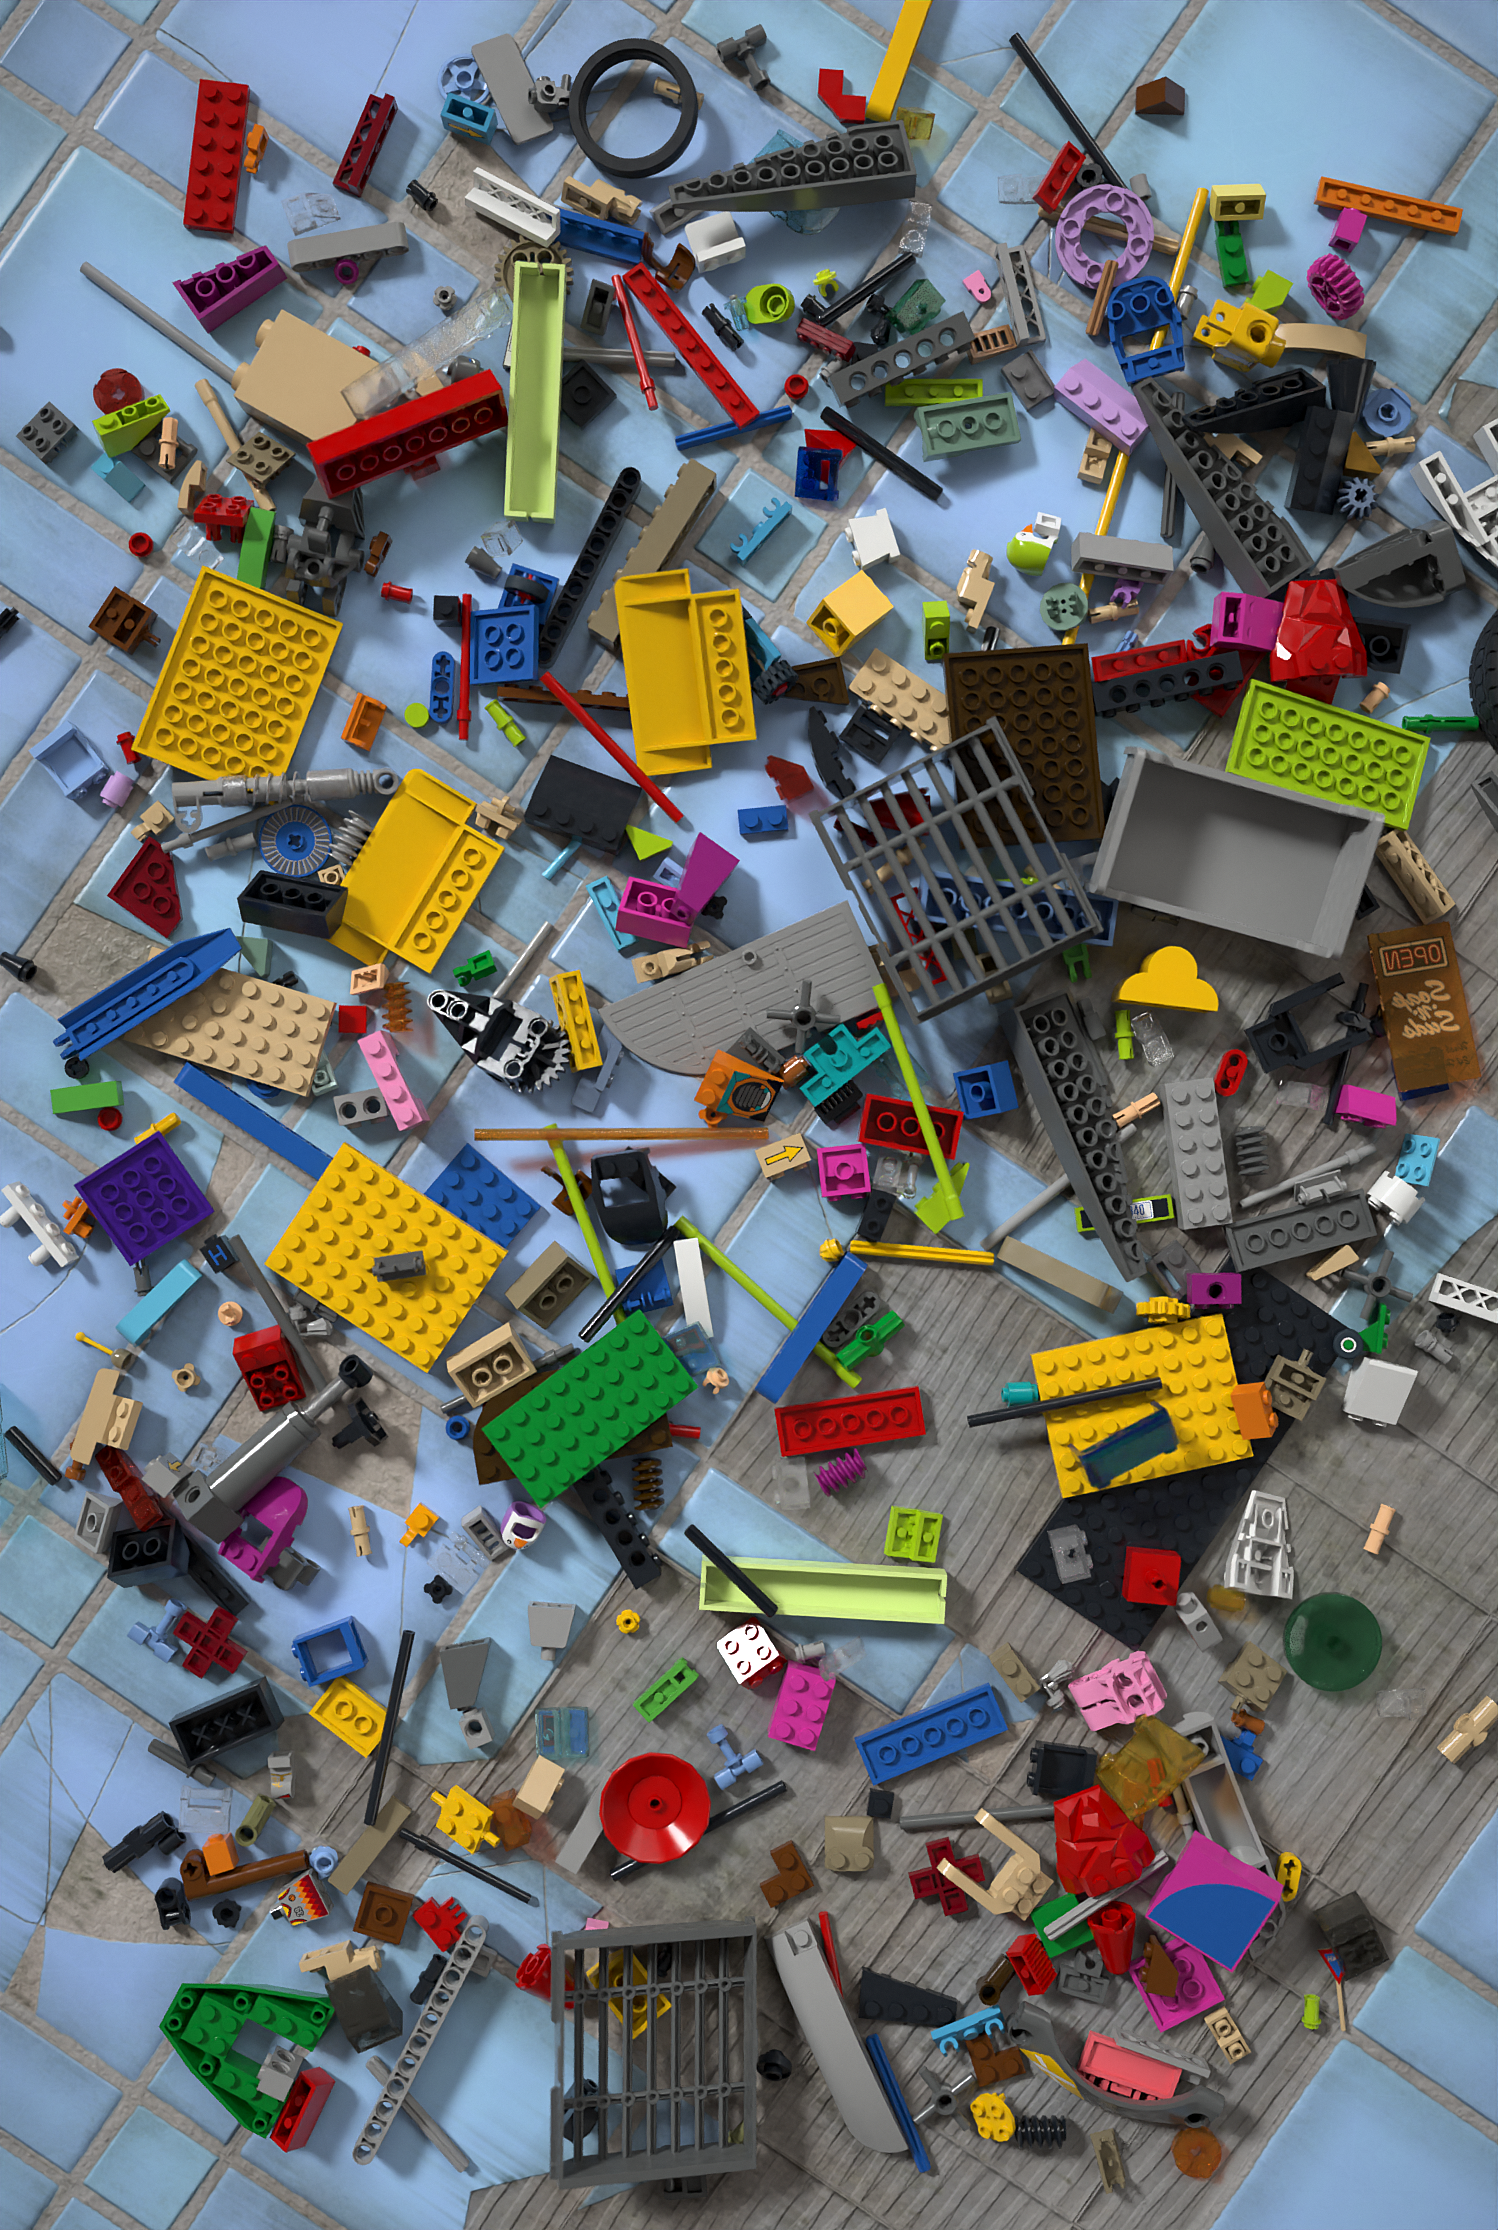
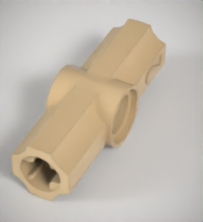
[1437,1696,1498,1764]

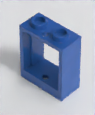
[292,1615,369,1687]

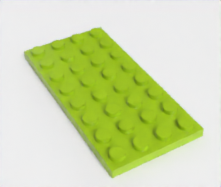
[1225,679,1431,832]

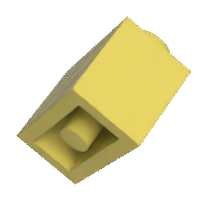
[1209,184,1266,221]

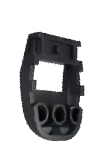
[591,1147,668,1246]

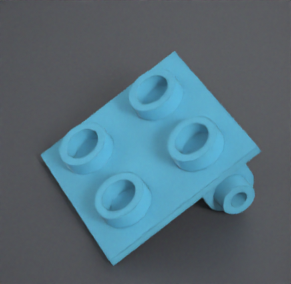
[1395,1133,1440,1187]

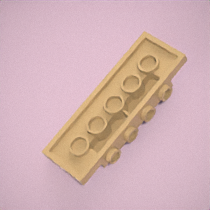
[848,648,950,759]

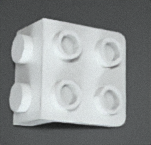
[685,212,746,273]

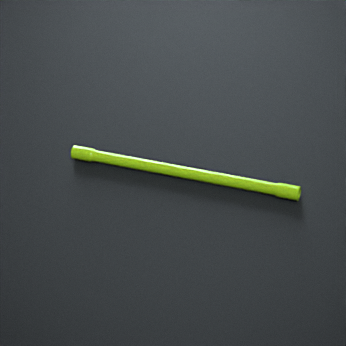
[872,983,965,1221]
[543,1123,627,1325]
[673,1215,862,1389]

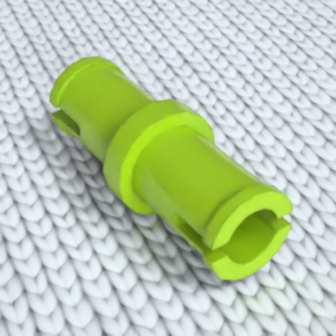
[484,699,527,747]
[1114,1010,1135,1060]

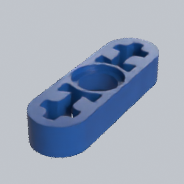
[429,651,456,724]

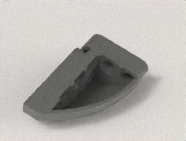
[1333,519,1466,608]

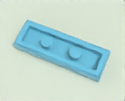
[586,876,639,952]

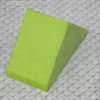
[626,824,674,863]

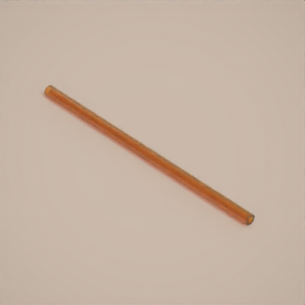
[474,1127,769,1141]

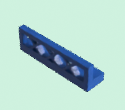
[548,206,645,266]

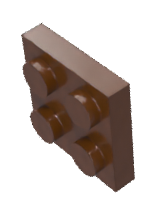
[353,1881,414,1945]

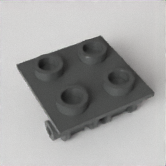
[16,401,79,465]
[726,1027,786,1074]

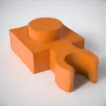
[244,124,269,174]

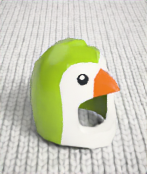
[1006,524,1059,576]

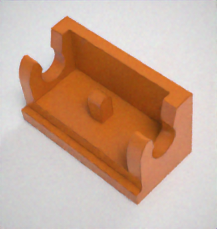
[341,692,387,752]

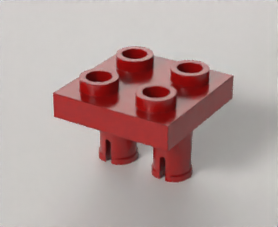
[193,494,255,543]

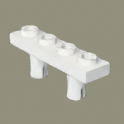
[0,1181,79,1268]

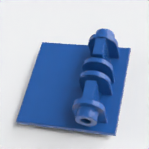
[615,1258,674,1317]

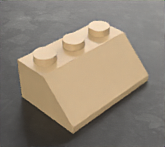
[446,1322,537,1408]

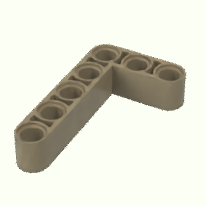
[996,1236,1124,1314]

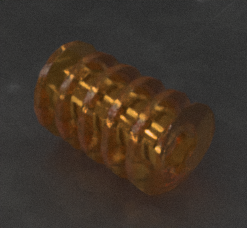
[381,982,414,1033]

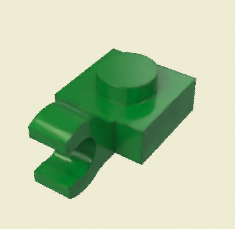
[453,950,498,987]

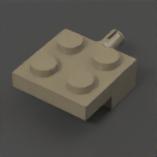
[1264,1349,1326,1421]
[1218,1641,1288,1714]

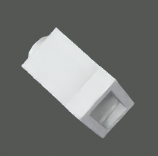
[844,508,900,571]

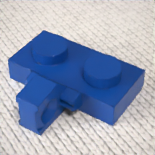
[1220,1728,1263,1781]

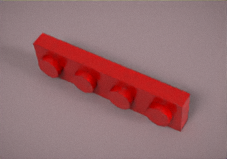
[1091,639,1187,682]

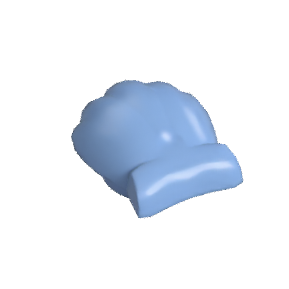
[309,1845,338,1880]

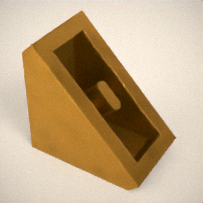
[1342,431,1383,481]

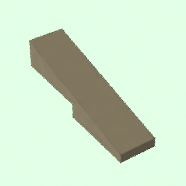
[327,1795,412,1896]

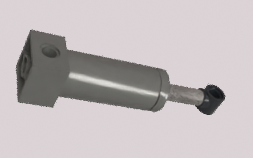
[172,1354,373,1545]

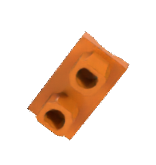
[62,1196,97,1238]

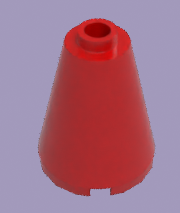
[864,787,931,836]
[1087,1901,1136,1975]
[515,1943,574,2011]

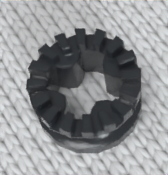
[64,1057,90,1079]

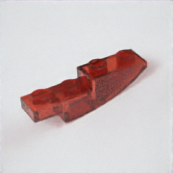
[95,1445,163,1532]

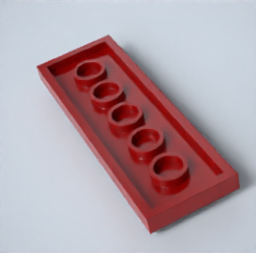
[183,79,251,234]
[774,1385,926,1457]

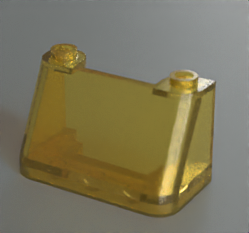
[1095,1713,1207,1821]

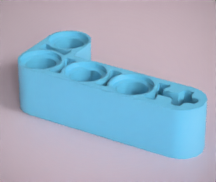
[116,1259,203,1348]

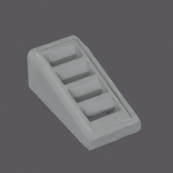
[461,1506,510,1561]

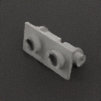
[1294,1169,1347,1205]

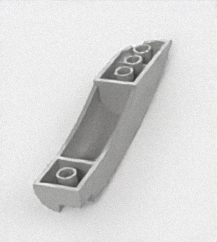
[1163,1712,1285,1959]
[764,1917,909,2153]

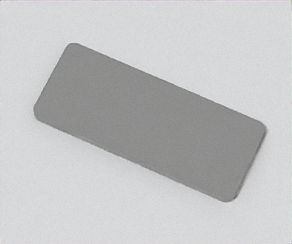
[471,33,554,145]

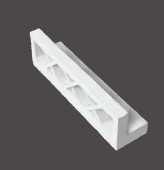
[465,167,560,248]
[1429,1273,1498,1324]

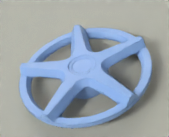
[437,53,490,104]

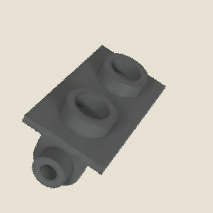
[372,1250,427,1282]

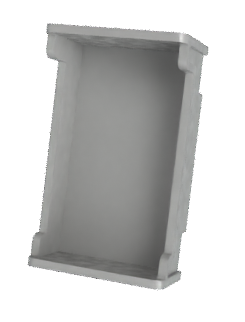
[1083,747,1384,960]

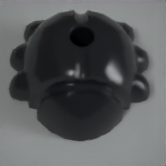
[1073,163,1104,190]
[212,1899,242,1928]

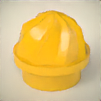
[819,1238,844,1262]

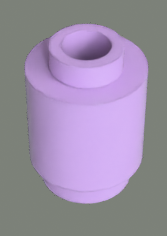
[100,771,134,809]

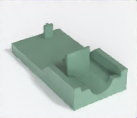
[913,392,1021,462]

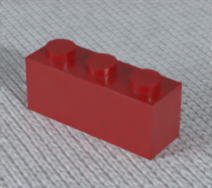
[270,2067,336,2153]

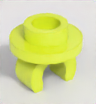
[813,269,839,297]

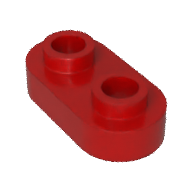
[1214,1049,1248,1096]

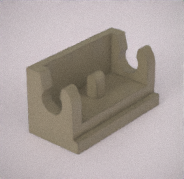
[1090,2128,1126,2194]

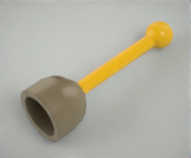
[75,1332,132,1370]

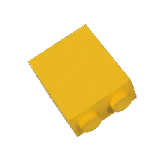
[806,570,894,657]

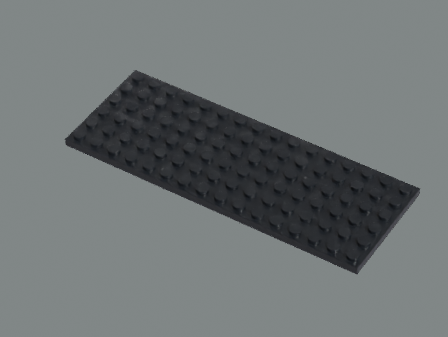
[1015,1253,1350,1652]

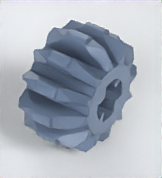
[1336,477,1379,521]

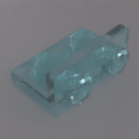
[872,1047,931,1100]

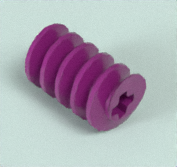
[813,1448,868,1497]

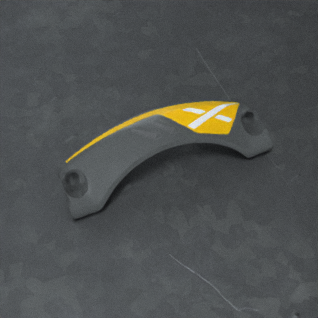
[1005,2001,1225,2128]

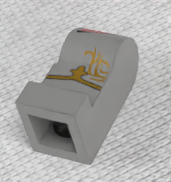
[268,1750,296,1799]

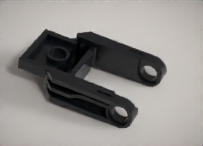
[1244,972,1372,1074]

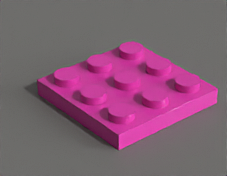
[1128,1938,1225,2033]

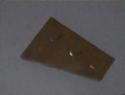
[779,656,850,706]

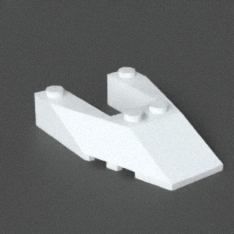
[1410,418,1498,569]

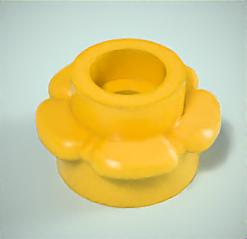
[616,1610,640,1634]

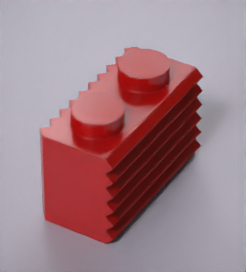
[1006,1933,1058,1996]

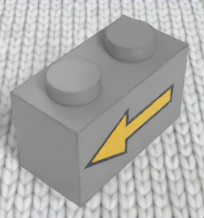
[142,1452,192,1498]

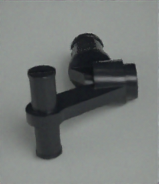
[1336,992,1406,1038]

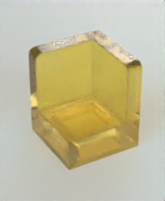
[896,107,935,140]

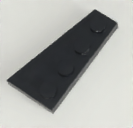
[858,1966,957,2026]

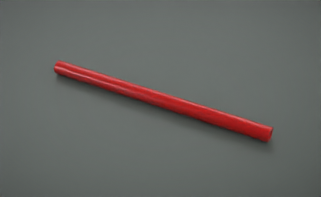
[539,671,684,824]

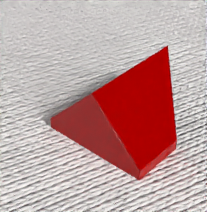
[804,429,857,486]

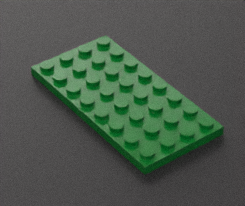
[482,1309,699,1509]

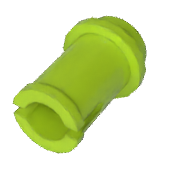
[1301,1994,1321,2029]

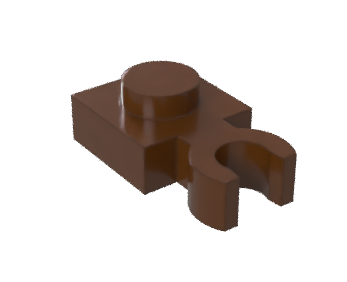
[364,531,393,577]

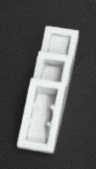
[674,1238,714,1338]

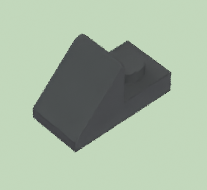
[580,279,617,336]

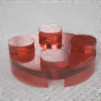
[93,368,145,415]

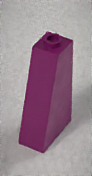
[670,832,740,926]

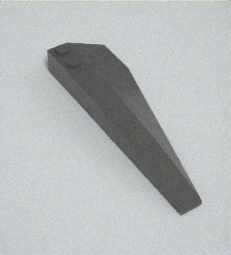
[668,120,917,212]
[1132,376,1315,598]

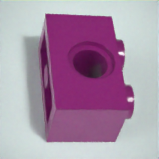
[1187,1273,1241,1309]

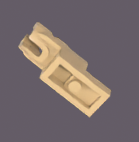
[561,176,643,225]
[1204,432,1263,468]
[956,550,995,634]
[631,940,714,984]
[299,1940,382,1983]

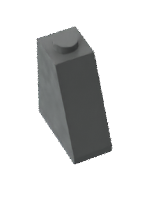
[439,1637,491,1711]

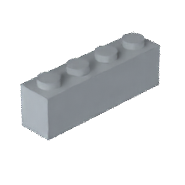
[1071,532,1174,585]

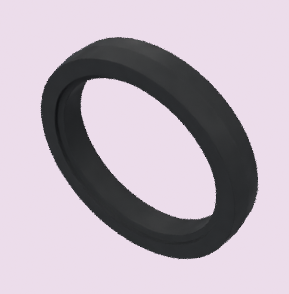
[569,38,698,179]

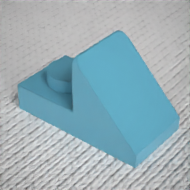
[91,452,146,503]

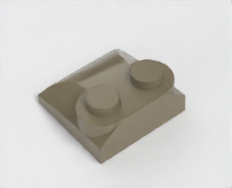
[825,1816,874,1871]

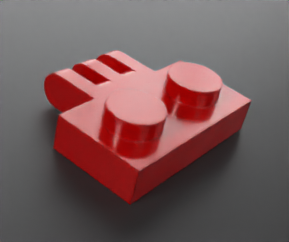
[412,1896,468,1953]

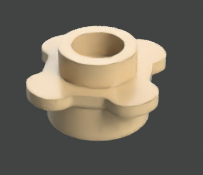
[172,1363,201,1392]

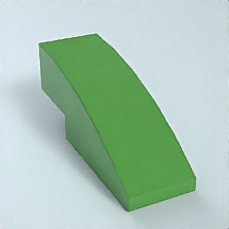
[237,507,276,589]
[50,1081,124,1114]

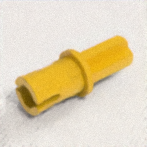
[134,1112,181,1144]

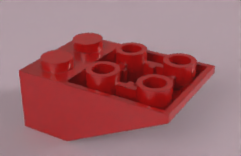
[233,1325,306,1412]

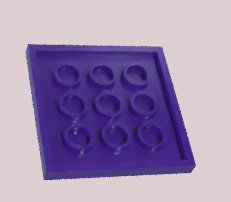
[73,1130,215,1266]

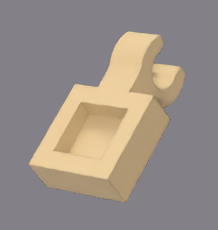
[130,800,175,842]

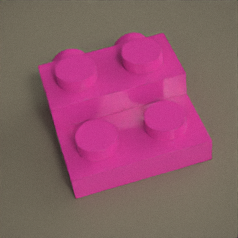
[817,1143,871,1202]

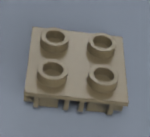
[226,431,296,490]

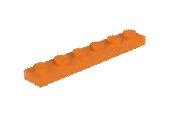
[1314,176,1463,236]

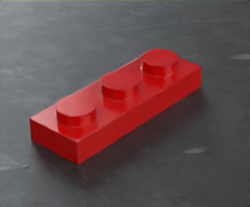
[1032,141,1086,215]

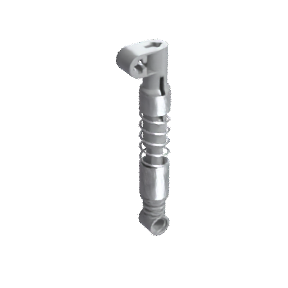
[172,768,399,833]

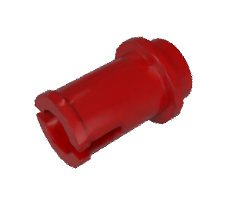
[381,581,413,604]
[116,732,142,765]

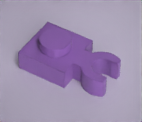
[1110,578,1145,609]

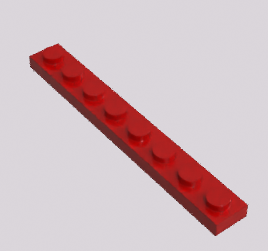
[622,262,760,430]

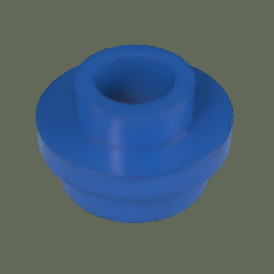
[445,1415,470,1440]

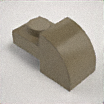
[975,951,1013,1006]

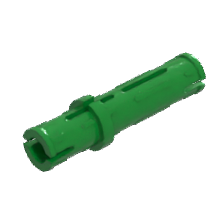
[1402,714,1479,734]

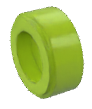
[404,703,430,729]

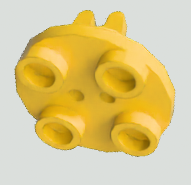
[970,2092,1016,2142]

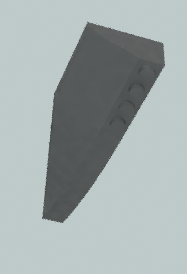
[998,987,1147,1282]

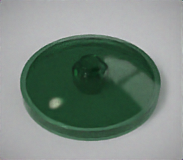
[1283,1592,1382,1692]

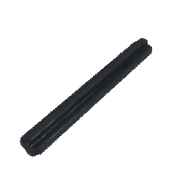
[815,251,916,328]
[684,1524,778,1618]

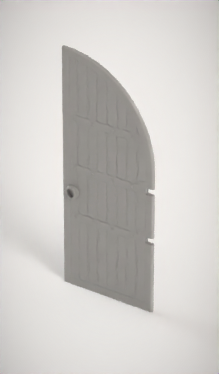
[598,900,883,1075]

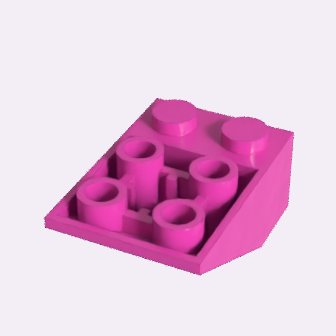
[1210,592,1284,652]

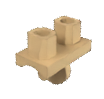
[475,795,523,840]

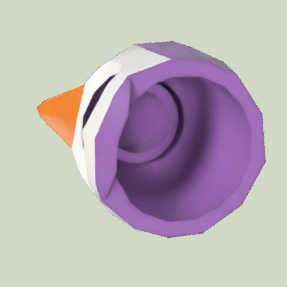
[500,1501,547,1550]

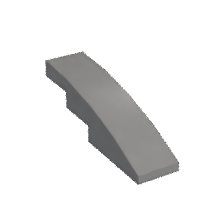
[555,1769,612,1874]

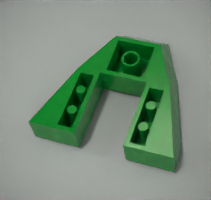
[159,1983,341,2139]

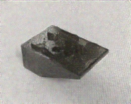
[1312,1890,1389,1981]
[325,1965,403,2054]

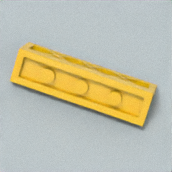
[549,970,603,1073]

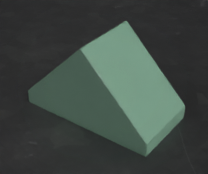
[235,936,273,978]

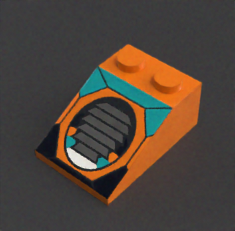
[694,1049,784,1122]

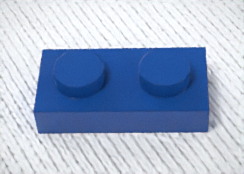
[737,805,788,835]

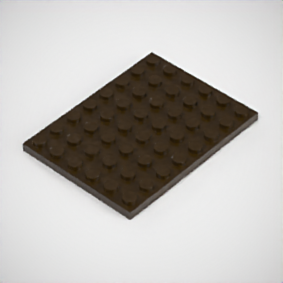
[942,643,1105,850]

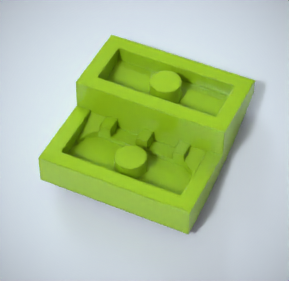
[884,1506,943,1563]

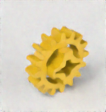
[1136,1296,1190,1324]

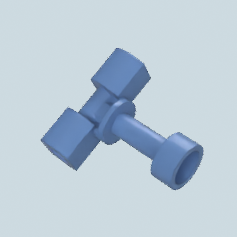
[127,1598,187,1663]
[707,1724,764,1790]

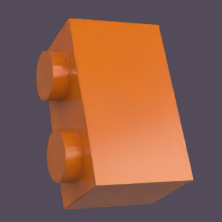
[1230,1382,1278,1440]

